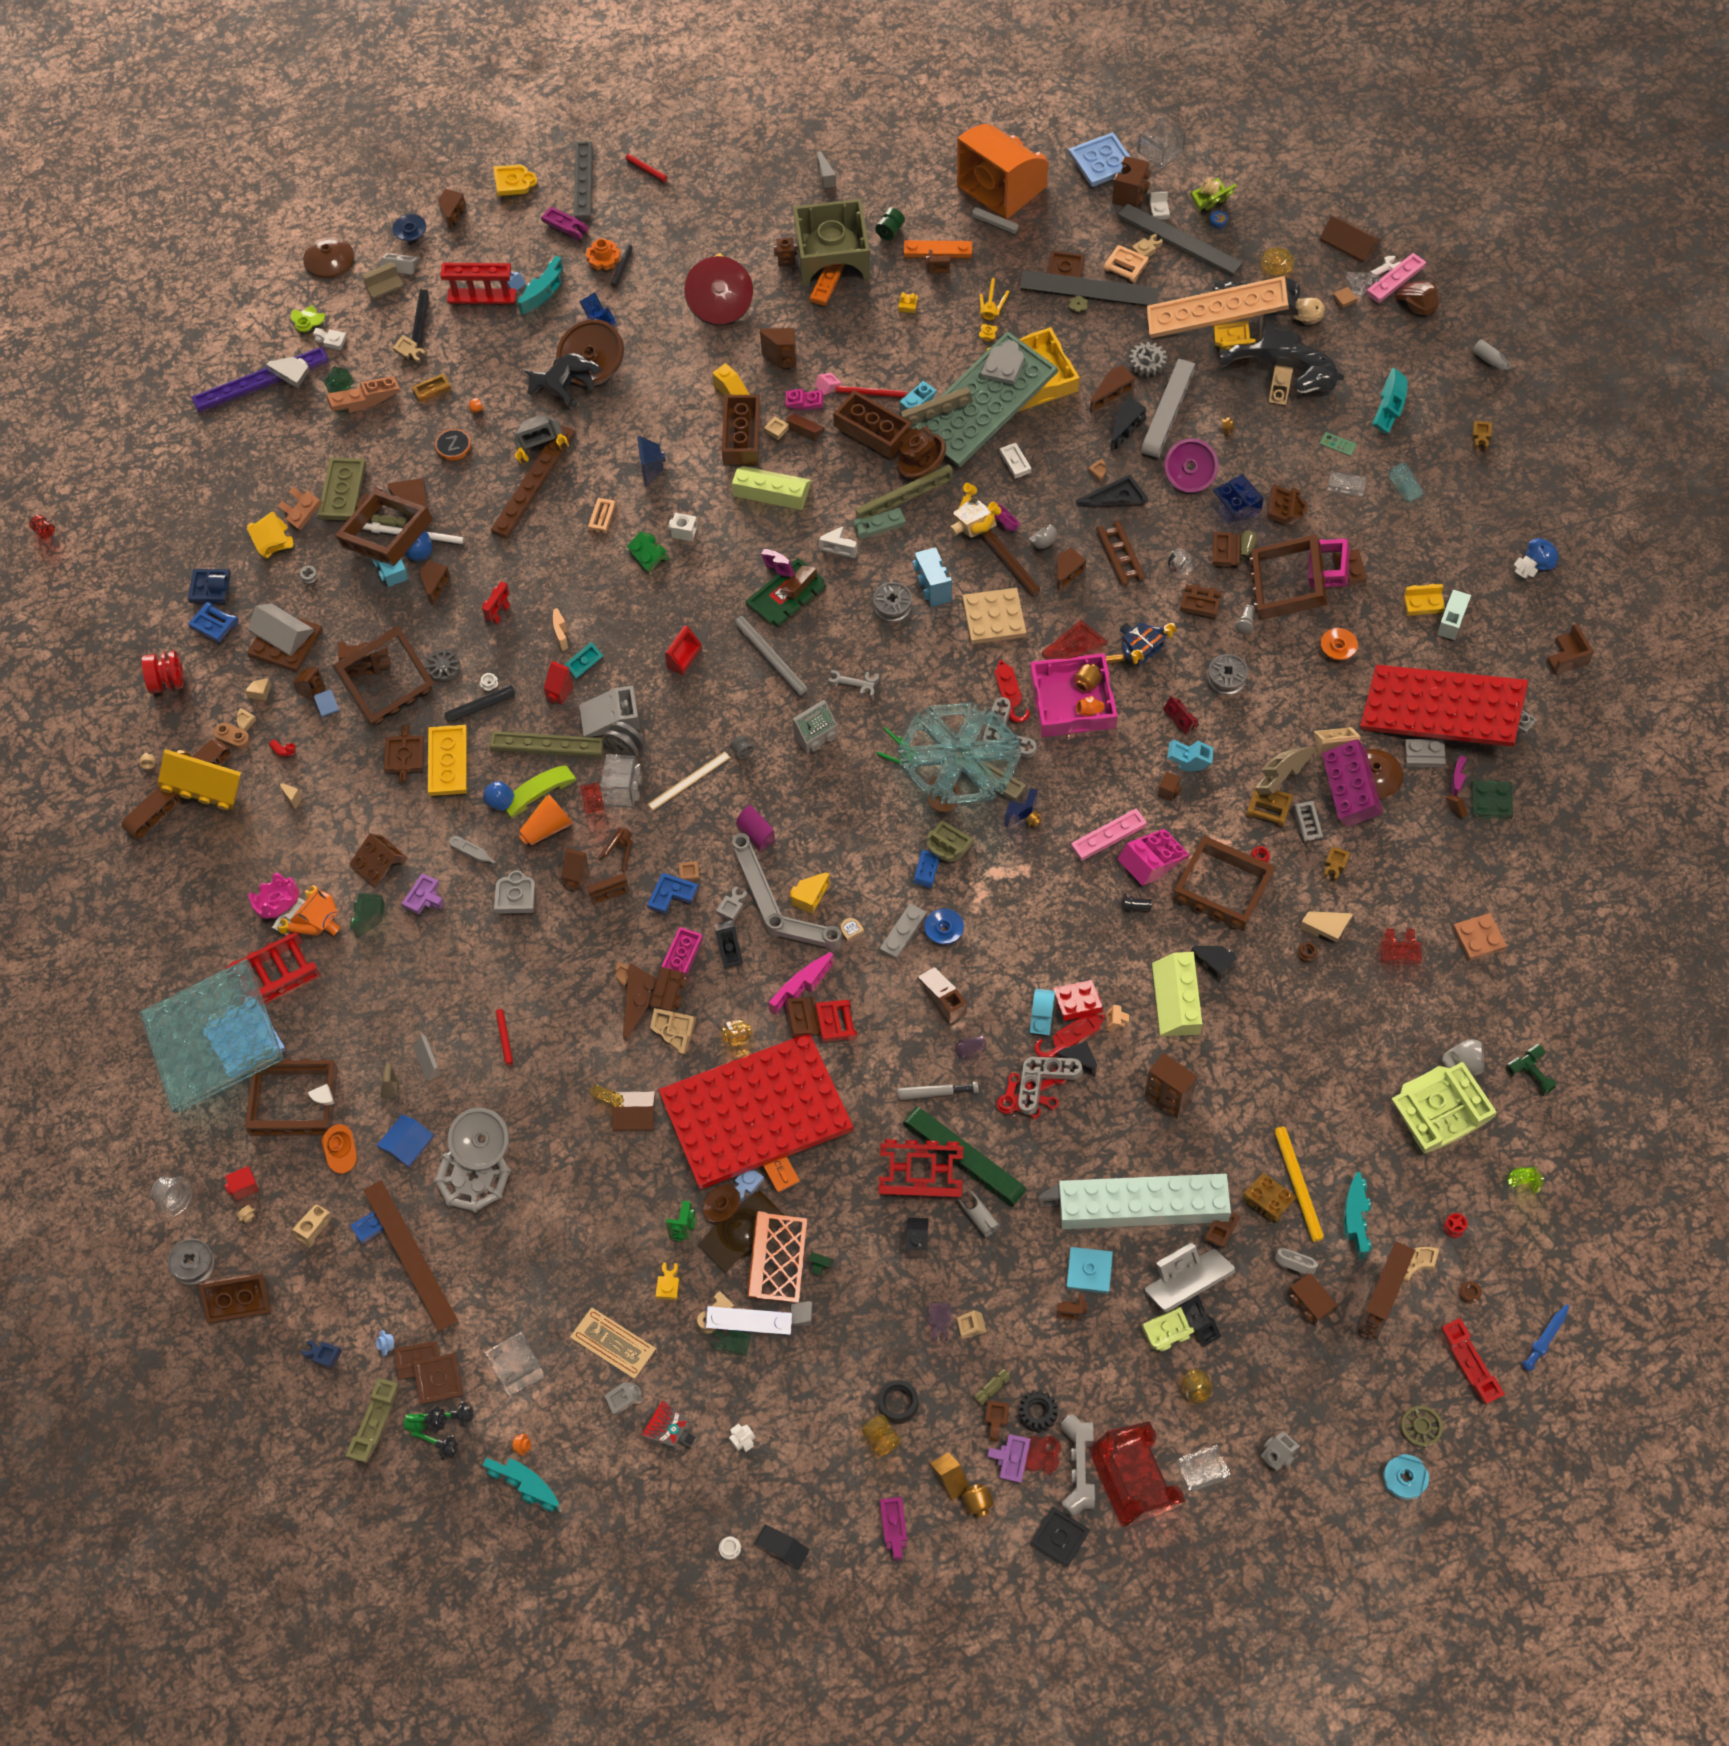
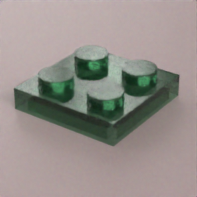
[1471,780,1513,819]

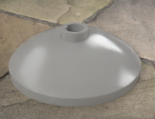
[448,1108,509,1170]

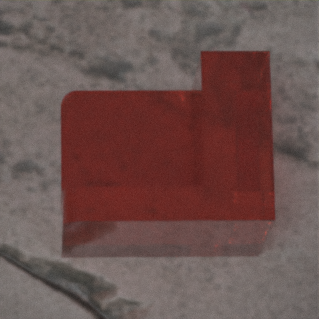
[580,782,604,814]

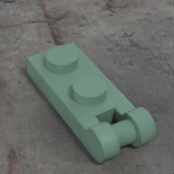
[852,508,906,539]

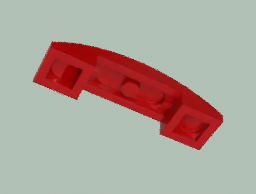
[1441,1318,1505,1405]

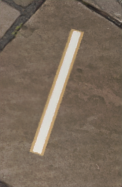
[647,752,731,810]

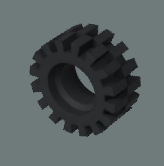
[1018,1390,1058,1433]

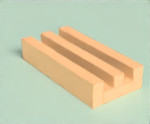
[588,498,616,534]

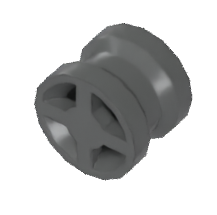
[730,735,754,759]

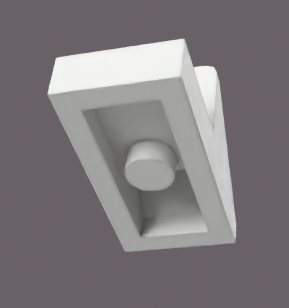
[1147,191,1170,220]
[820,527,857,558]

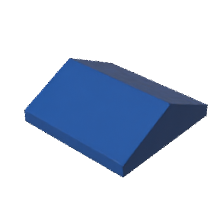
[376,1114,434,1168]

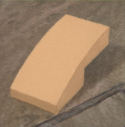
[553,608,568,651]

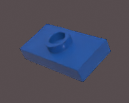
[913,850,940,888]

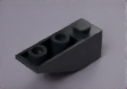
[1111,397,1146,452]

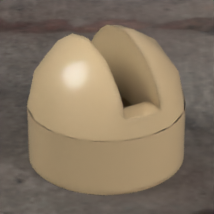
[140,753,155,769]

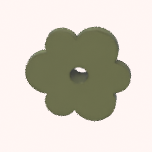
[1069,296,1088,312]

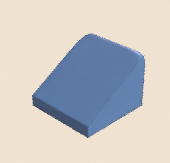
[499,272,525,291]
[314,690,340,717]

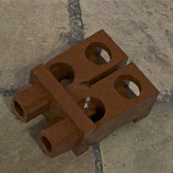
[338,641,391,677]

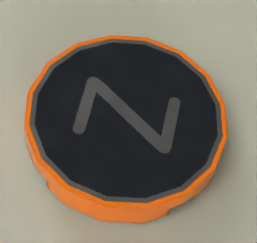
[435,429,471,461]

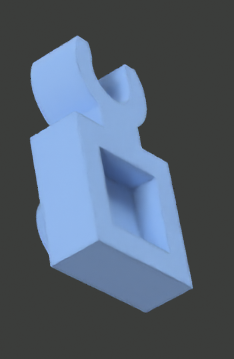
[735,1169,764,1203]

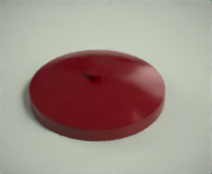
[684,256,753,326]

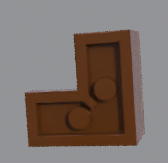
[1547,623,1594,675]

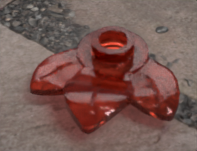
[1025,1436,1061,1474]

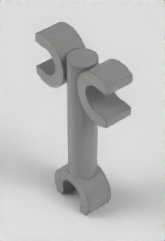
[828,670,879,699]

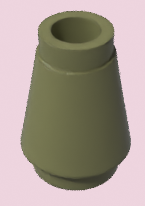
[1240,531,1258,559]

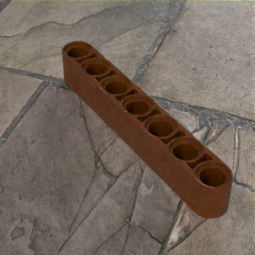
[121,738,231,839]

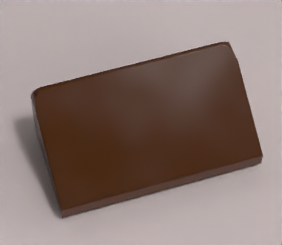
[785,413,825,441]
[780,566,817,600]

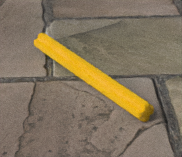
[1275,1127,1324,1242]

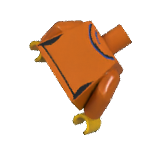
[277,885,341,936]

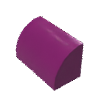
[736,804,775,852]

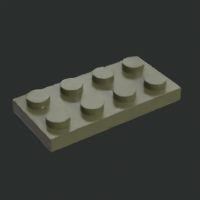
[318,457,366,521]

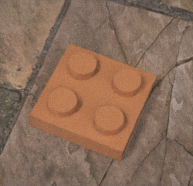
[1453,913,1507,961]

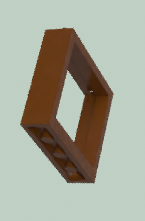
[335,489,433,566]
[1250,534,1328,620]
[332,626,434,724]
[1173,836,1275,931]
[245,1058,338,1136]
[1358,1241,1416,1340]

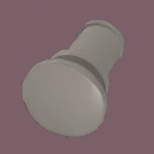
[1235,605,1255,634]

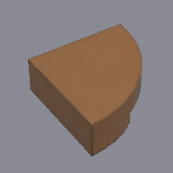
[1088,459,1106,482]
[616,961,629,989]

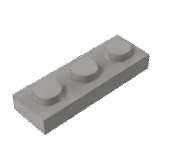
[880,903,927,961]

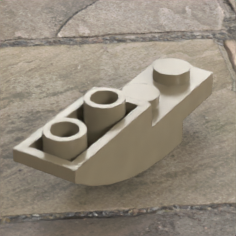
[1255,747,1316,794]

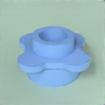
[376,1330,394,1356]

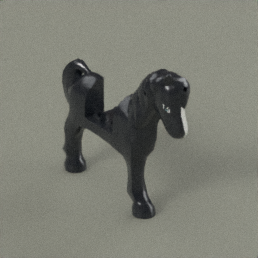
[1213,278,1345,393]

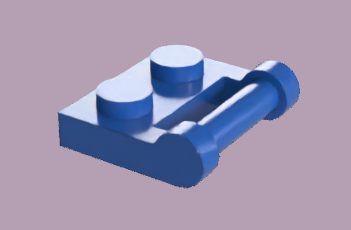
[188,602,239,643]

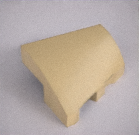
[1300,911,1353,942]
[650,1008,696,1054]

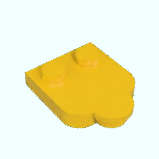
[493,165,537,196]

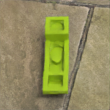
[506,765,576,819]

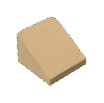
[280,783,302,809]
[957,1310,986,1338]

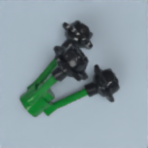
[404,1401,474,1461]

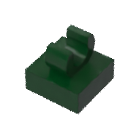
[809,1252,834,1275]

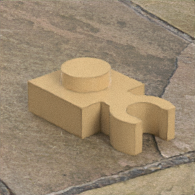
[1132,234,1163,257]
[393,335,426,363]

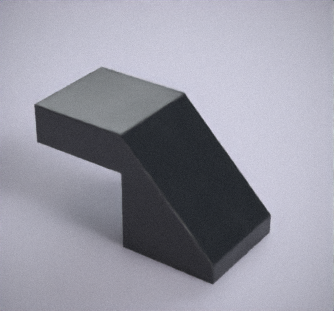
[1179,1295,1221,1347]
[754,1524,810,1570]

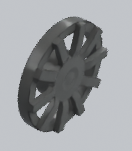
[425,649,461,681]

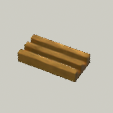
[412,373,451,402]

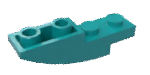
[517,255,563,314]
[1372,368,1408,435]
[1343,1172,1372,1260]
[482,1457,561,1513]

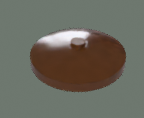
[556,319,624,387]

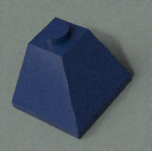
[637,436,666,487]

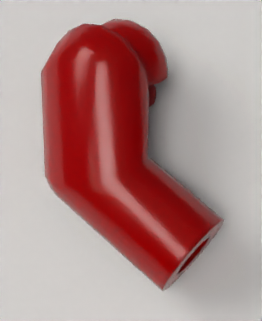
[269,739,296,757]

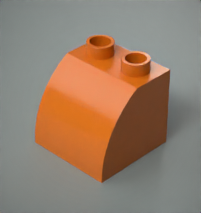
[957,124,1049,219]

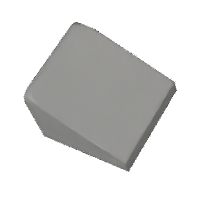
[791,1301,813,1326]

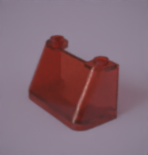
[1091,1421,1186,1527]

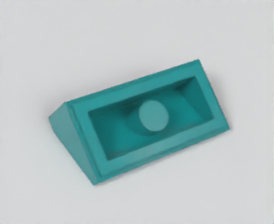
[564,642,603,679]

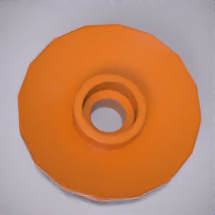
[1320,628,1358,660]

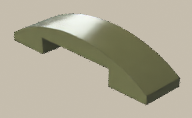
[345,1378,399,1463]

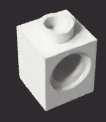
[669,513,698,542]

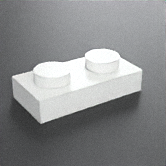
[1000,443,1031,479]

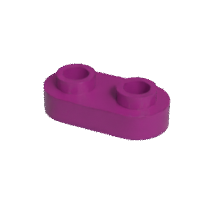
[994,502,1020,532]

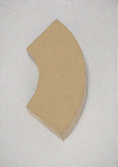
[1403,1247,1439,1283]

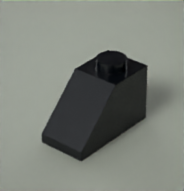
[713,920,743,968]
[1191,946,1237,982]
[906,1217,929,1259]

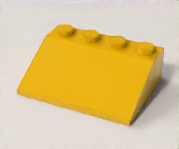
[158,749,241,810]

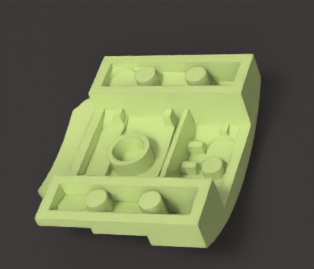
[1391,1062,1497,1154]

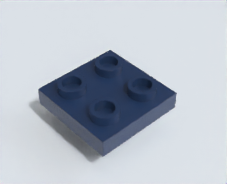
[188,569,231,603]

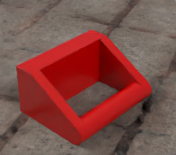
[665,625,702,675]

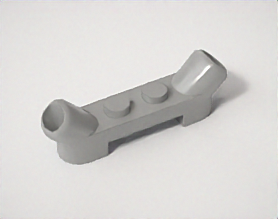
[1060,1414,1095,1517]

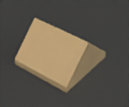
[1314,727,1361,758]

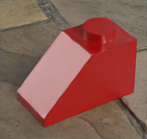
[544,661,573,705]

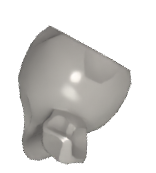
[1442,1039,1484,1076]

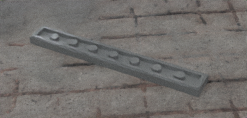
[1118,204,1243,277]
[1020,270,1159,305]

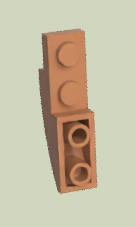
[326,376,400,413]

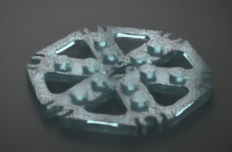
[898,703,1022,804]

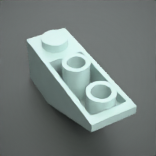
[1437,590,1471,640]

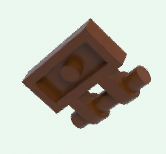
[1180,584,1222,618]

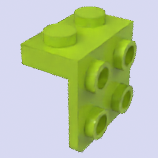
[1189,177,1237,212]

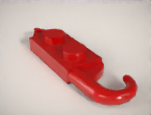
[994,659,1030,723]
[1034,1014,1105,1058]

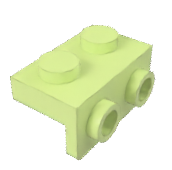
[1141,1307,1195,1352]

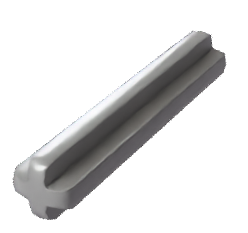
[972,207,1019,234]

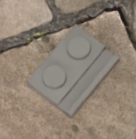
[1404,739,1446,768]

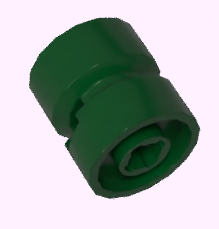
[875,208,905,241]

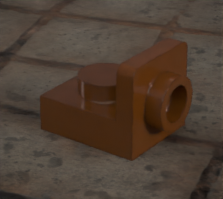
[926,250,950,274]
[1056,1294,1088,1321]

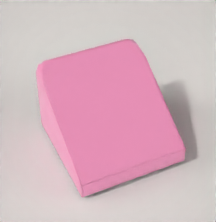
[815,373,842,395]

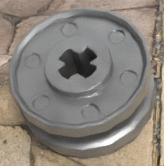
[873,582,912,623]
[1207,654,1248,696]
[603,721,646,761]
[168,1238,216,1287]

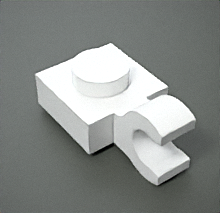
[313,328,347,351]

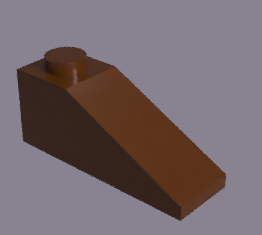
[1090,365,1135,413]

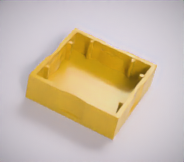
[987,327,1080,412]

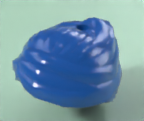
[405,530,432,562]
[1526,538,1558,570]

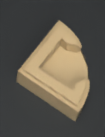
[237,708,256,731]

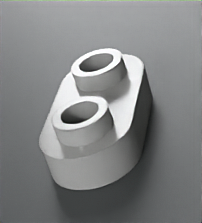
[1275,1248,1318,1276]

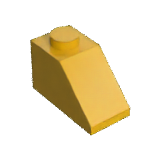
[712,363,750,395]
[790,872,830,914]

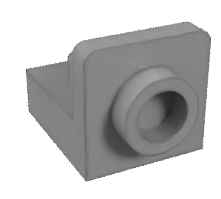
[605,1382,643,1415]

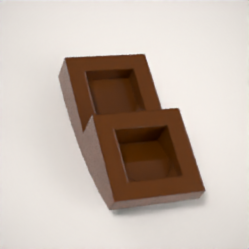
[1205,1212,1240,1248]

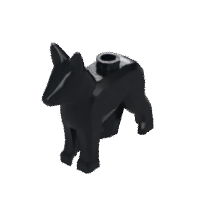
[524,353,603,410]

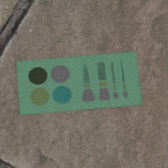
[1320,432,1357,455]

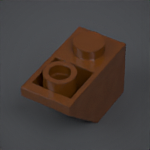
[438,188,466,229]
[293,667,326,702]

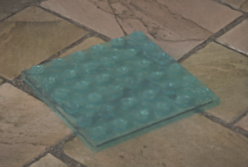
[140,959,284,1113]

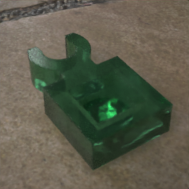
[712,1330,751,1356]

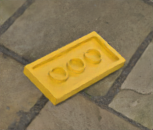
[428,725,467,796]

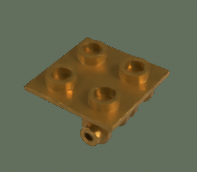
[1242,1173,1297,1223]

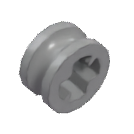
[300,566,317,584]

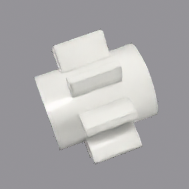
[1514,556,1538,579]
[729,1424,756,1452]

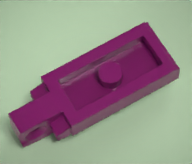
[880,1497,907,1561]

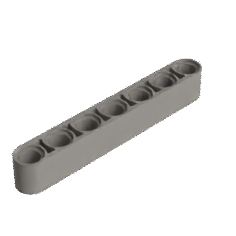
[1141,359,1196,458]

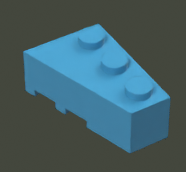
[912,548,952,607]

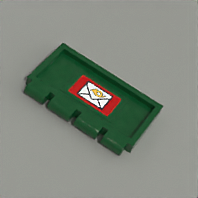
[745,558,826,627]

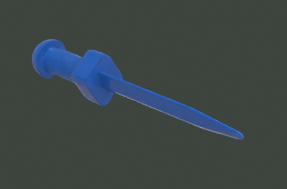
[1523,1304,1569,1371]

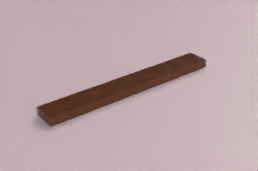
[363,1180,459,1333]

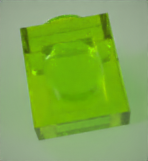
[1508,1166,1544,1193]

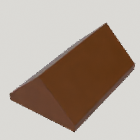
[1320,216,1382,263]
[198,1273,271,1323]

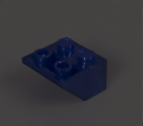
[1213,474,1264,519]

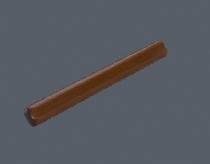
[982,529,1040,596]

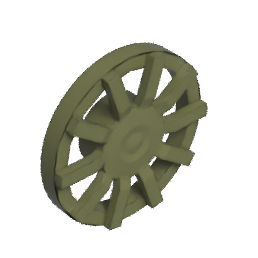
[1401,1406,1443,1447]

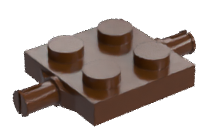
[384,724,425,784]

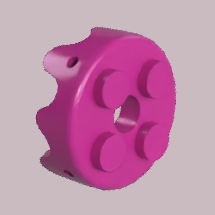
[248,873,300,918]

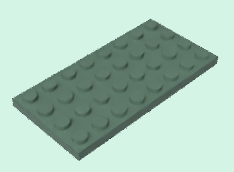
[912,331,1059,468]

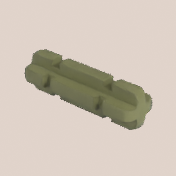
[371,514,407,528]
[974,1369,1011,1405]

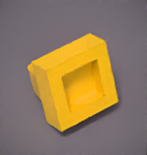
[898,292,918,313]

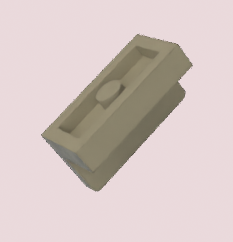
[362,262,404,299]

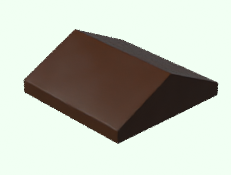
[612,1092,655,1131]

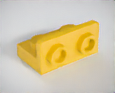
[1403,584,1445,616]

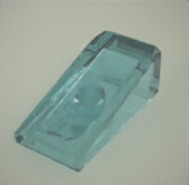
[1389,462,1424,502]

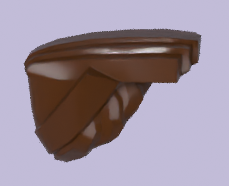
[1396,281,1439,316]

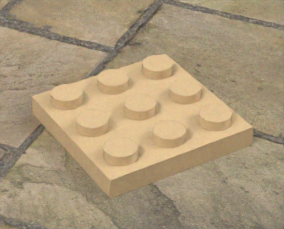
[962,588,1026,644]

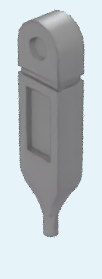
[449,836,496,864]

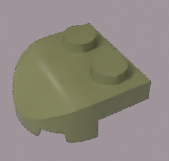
[927,820,974,862]

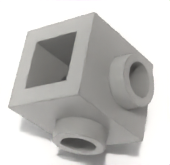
[1261,1431,1300,1471]

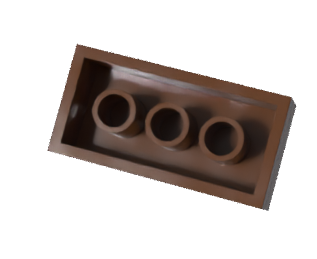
[833,390,912,459]
[721,395,761,465]

